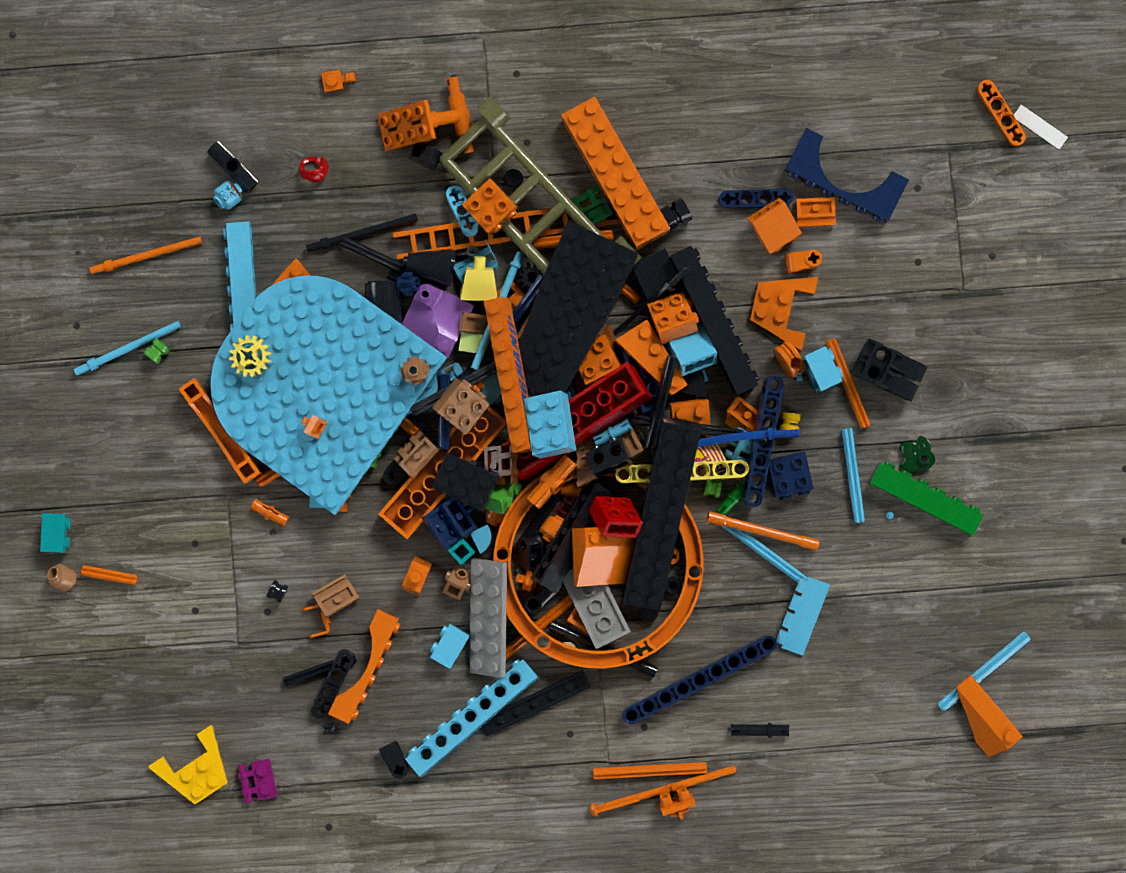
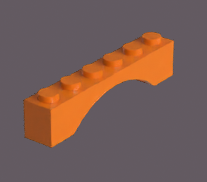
[179,378,262,484]
[328,609,401,724]

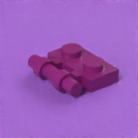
[237,758,278,803]

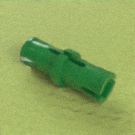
[716,480,744,516]

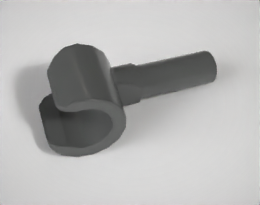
[455,246,479,261]

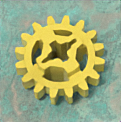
[229,335,272,377]

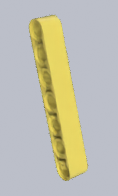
[615,460,749,484]

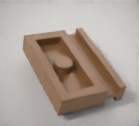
[312,574,359,618]

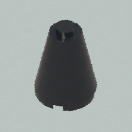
[402,249,455,287]

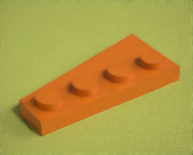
[614,320,687,396]

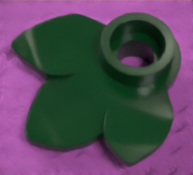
[900,436,935,472]

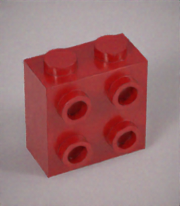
[589,496,643,538]

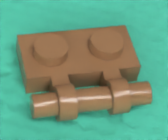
[393,431,439,478]

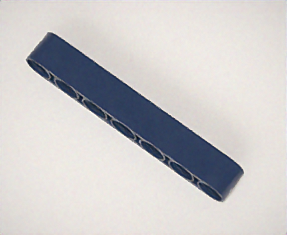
[742,376,784,507]

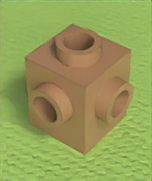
[401,356,430,385]
[443,565,471,601]

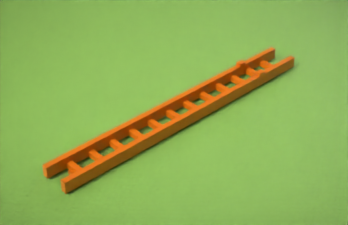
[393,199,620,260]

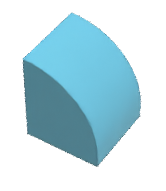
[470,525,492,554]

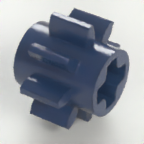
[397,272,420,296]

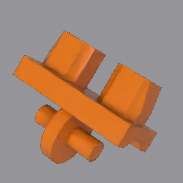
[659,787,696,821]

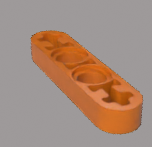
[977,80,1026,147]

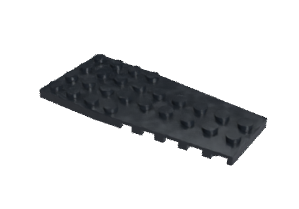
[519,221,639,396]

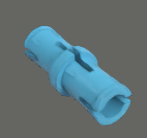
[593,419,633,446]

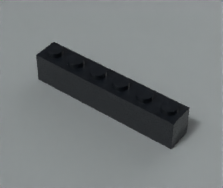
[530,481,614,594]

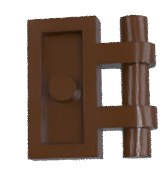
[484,445,519,486]

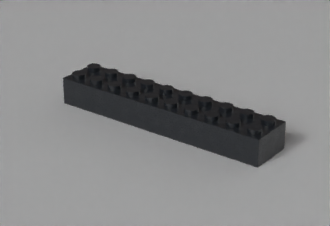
[622,416,702,611]

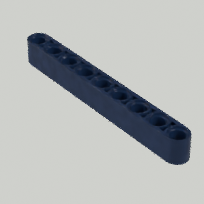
[622,635,777,724]

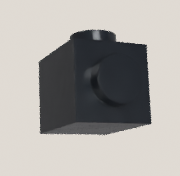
[408,142,443,170]

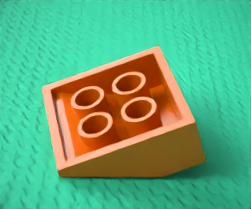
[572,527,634,587]

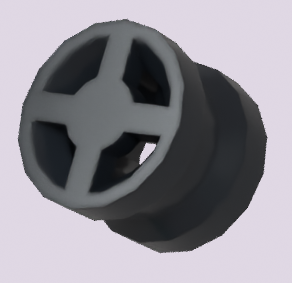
[266,580,289,603]

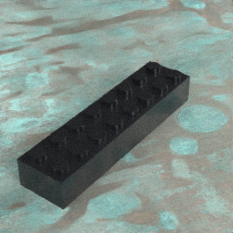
[670,246,760,396]

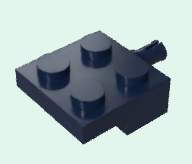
[421,497,477,550]

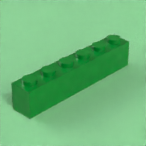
[869,461,984,536]

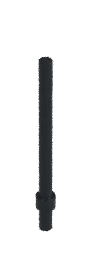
[306,213,418,252]

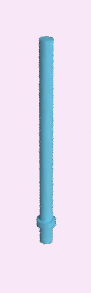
[471,251,524,371]

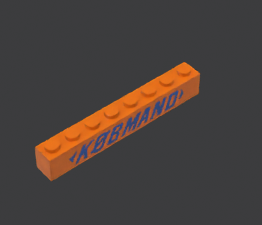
[484,297,532,453]

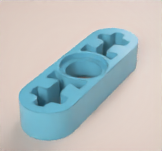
[446,186,479,237]

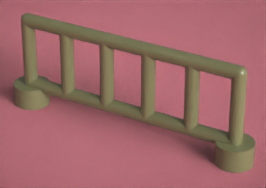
[439,96,642,274]

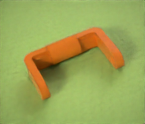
[302,604,331,638]

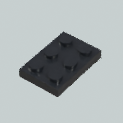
[431,452,500,512]

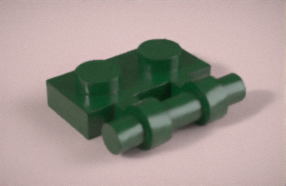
[570,186,613,225]

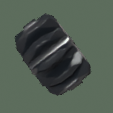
[516,262,544,291]

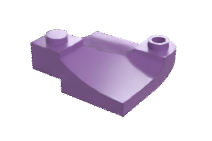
[402,283,475,359]

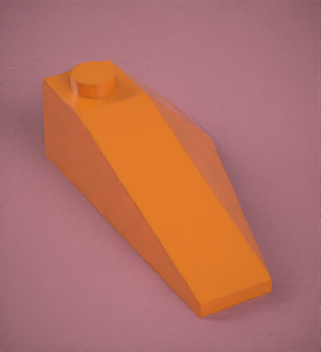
[956,675,1023,757]

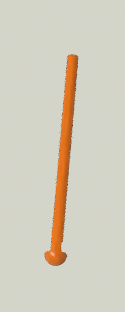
[589,765,737,817]

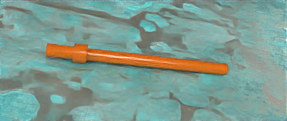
[89,236,203,274]

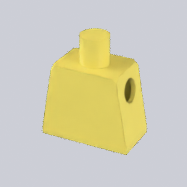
[460,256,497,301]

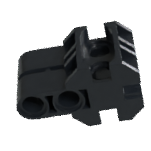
[850,339,928,402]

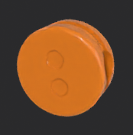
[773,341,805,379]

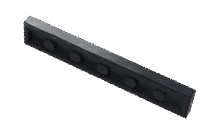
[482,670,591,736]

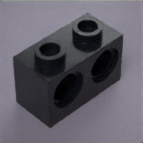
[585,437,633,478]

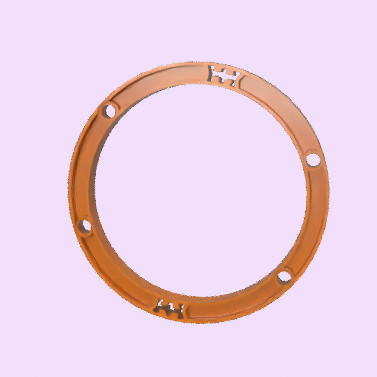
[494,461,704,669]

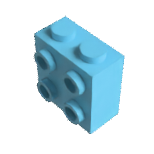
[666,323,717,376]

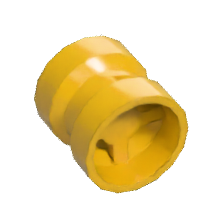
[780,412,801,430]

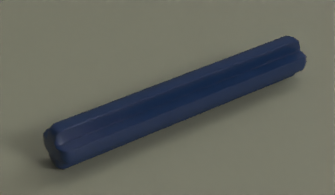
[438,374,450,450]

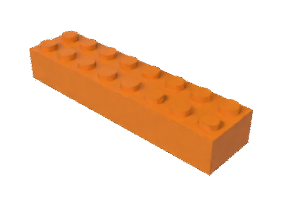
[561,96,670,251]
[378,406,507,539]

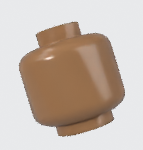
[47,564,76,592]

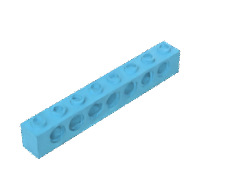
[405,659,539,777]

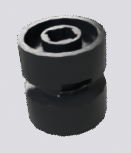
[660,198,693,231]

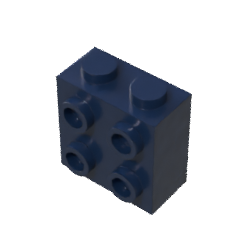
[768,451,814,500]

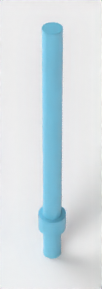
[74,321,182,376]

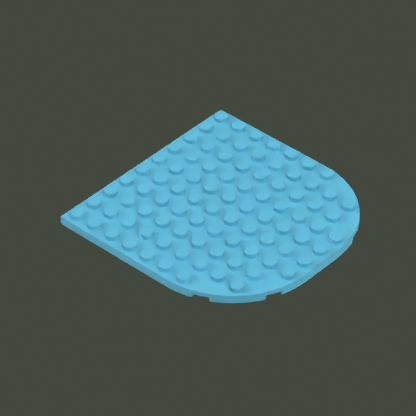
[211,276,448,515]

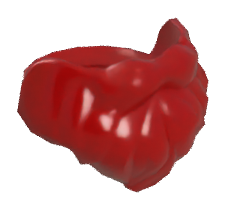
[300,156,329,183]

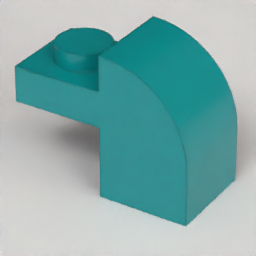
[447,537,475,565]

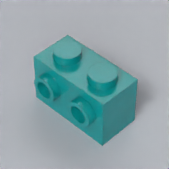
[40,513,71,553]

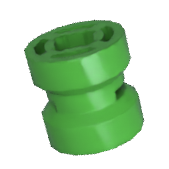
[144,338,170,364]

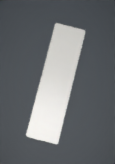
[1014,105,1068,149]

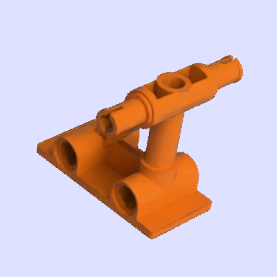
[378,76,474,154]

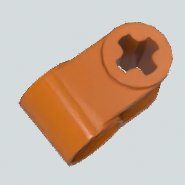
[784,250,822,274]

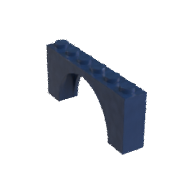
[784,128,909,223]

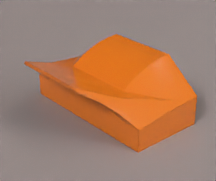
[725,396,768,432]

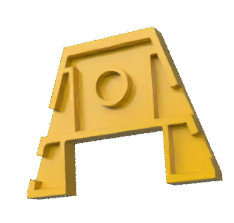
[148,725,228,804]

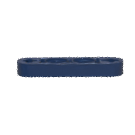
[719,189,794,209]

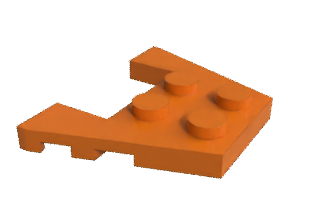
[750,277,818,350]

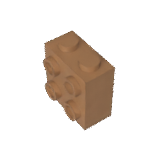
[432,378,490,434]

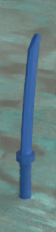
[698,428,800,447]

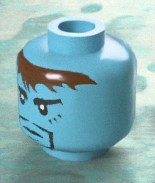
[213,181,242,210]

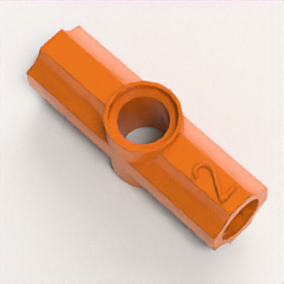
[527,454,577,509]

